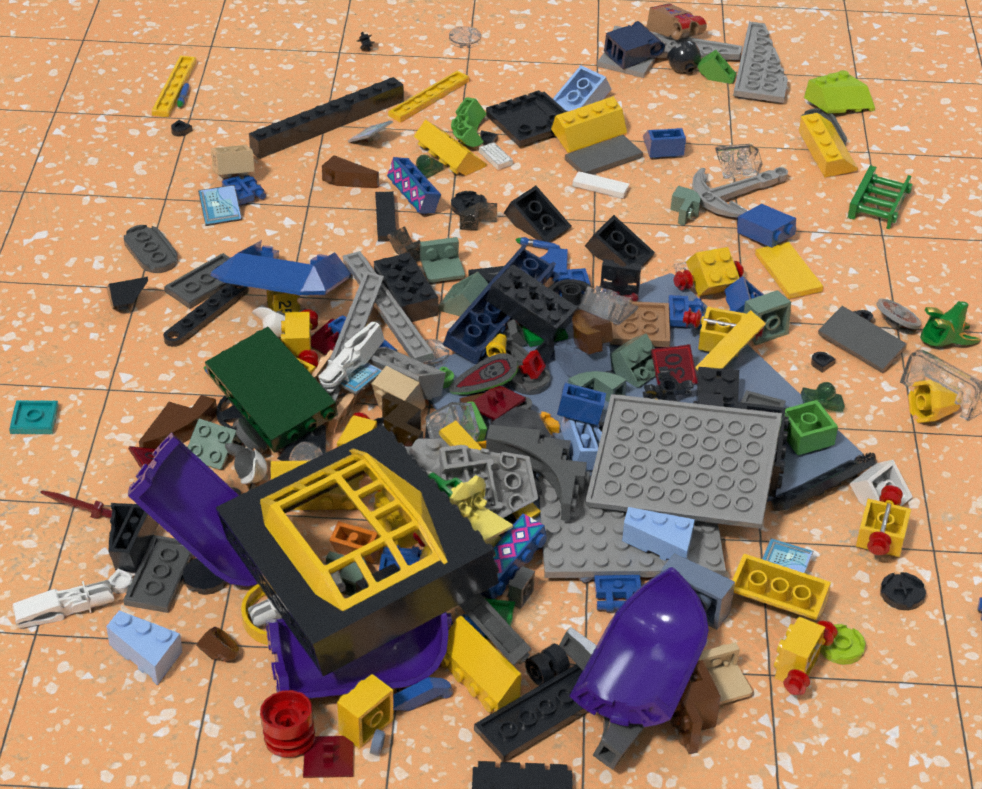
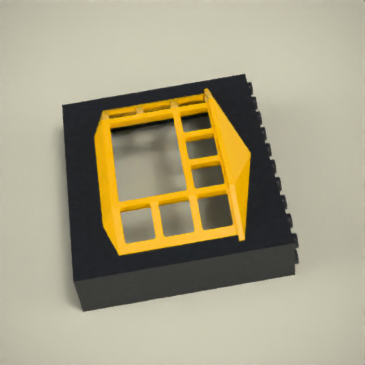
[215,425,499,677]

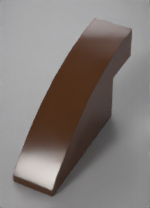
[572,309,613,354]
[139,395,217,449]

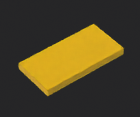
[755,242,824,299]

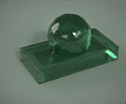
[415,154,443,178]
[801,382,845,412]

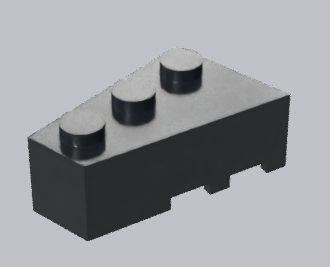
[108,503,159,572]

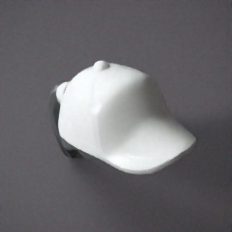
[252,307,306,337]
[225,443,267,484]

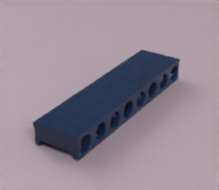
[443,244,556,365]

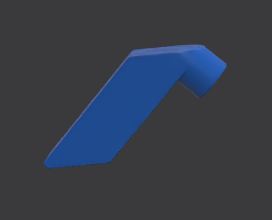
[393,677,453,711]

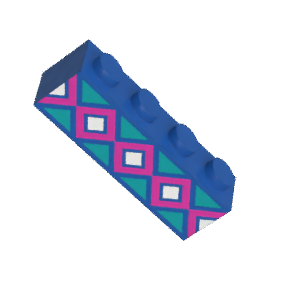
[387,157,441,214]
[480,514,547,599]

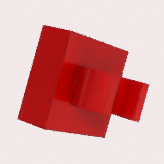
[518,350,546,379]

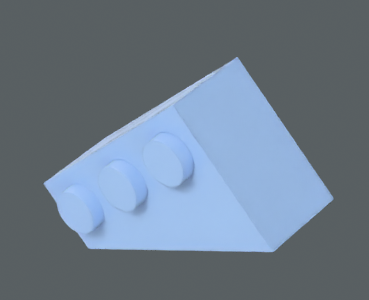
[560,417,602,470]
[622,507,695,561]
[106,610,182,685]

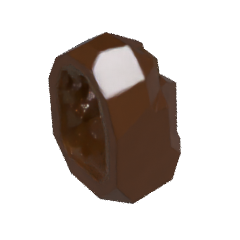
[196,626,239,661]

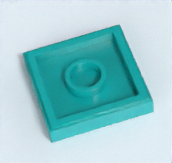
[9,400,59,434]

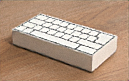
[479,142,513,170]

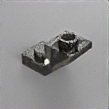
[459,202,497,230]
[387,226,421,262]

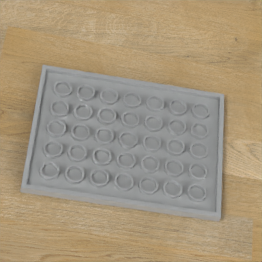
[585,394,782,529]
[538,476,726,578]

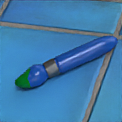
[177,83,190,107]
[516,237,561,250]

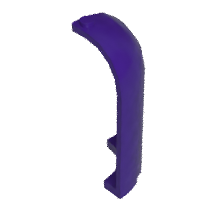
[128,432,257,586]
[569,567,709,727]
[266,612,451,698]

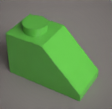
[697,50,736,84]

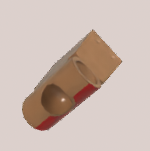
[646,3,707,40]

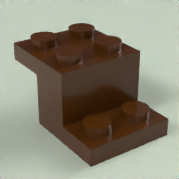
[670,660,721,754]

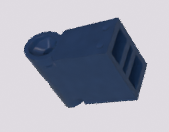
[604,21,665,70]

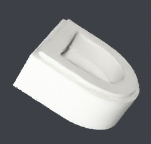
[108,569,133,594]

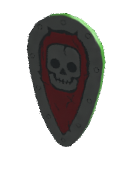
[449,354,518,395]

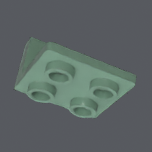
[420,237,465,283]
[188,419,242,470]

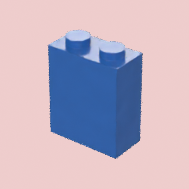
[737,204,796,248]

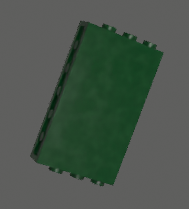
[205,326,338,453]

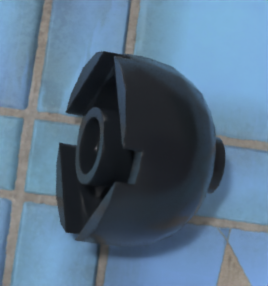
[667,41,701,74]

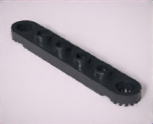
[163,283,249,347]
[771,452,877,511]

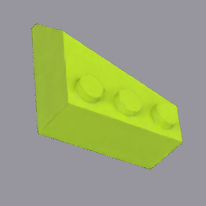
[804,70,875,113]

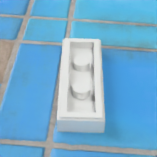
[572,171,629,199]

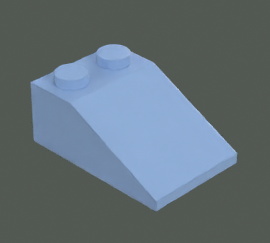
[553,65,611,112]

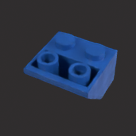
[643,128,686,158]
[557,383,606,425]

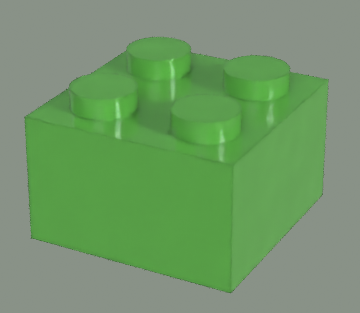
[784,400,838,455]

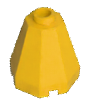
[908,380,962,423]

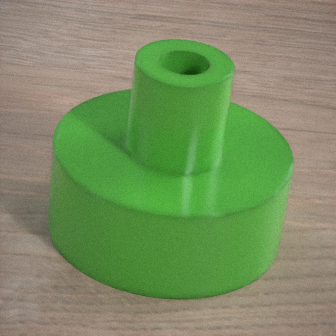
[439,367,454,388]

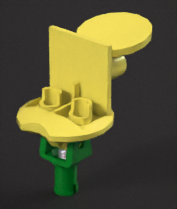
[428,472,513,548]

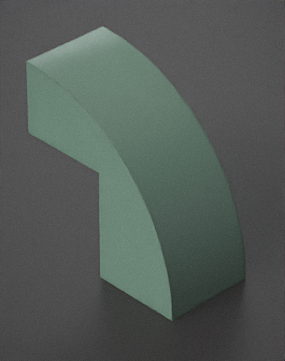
[568,371,627,403]

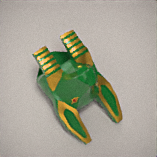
[920,301,981,346]

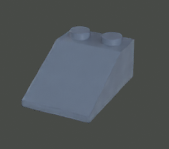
[552,338,612,377]

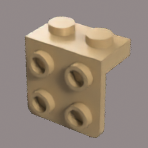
[698,642,752,705]

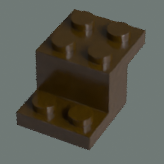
[382,393,423,447]

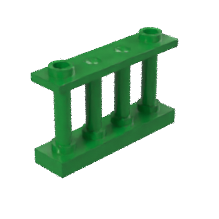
[847,165,913,229]

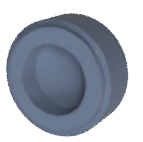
[370,729,386,755]

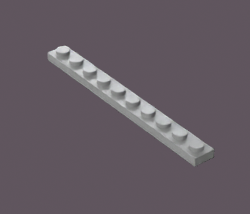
[343,251,434,363]
[320,271,384,402]

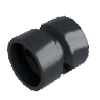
[525,643,570,686]

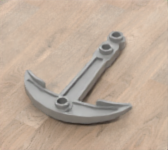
[692,167,788,217]

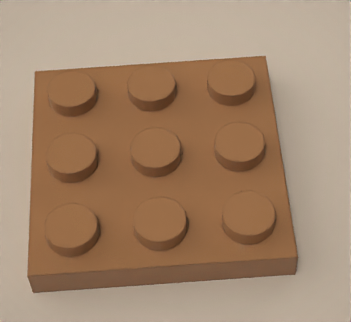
[610,300,670,347]

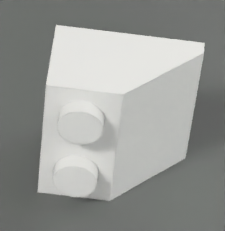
[850,460,913,506]

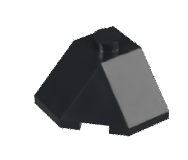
[107,277,148,311]

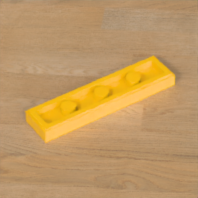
[695,310,766,371]

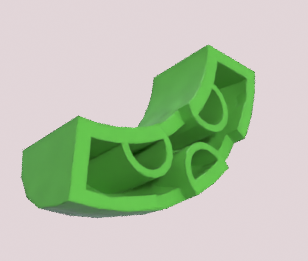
[451,97,487,147]

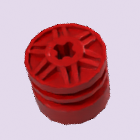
[260,690,316,757]

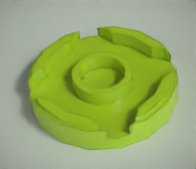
[820,624,866,665]

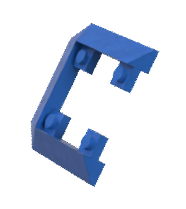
[211,240,351,295]

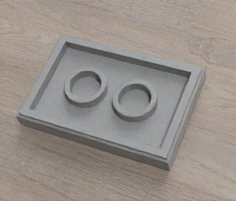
[597,53,655,78]

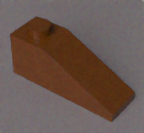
[322,155,379,188]

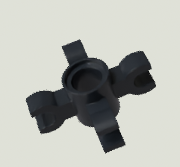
[642,366,694,402]

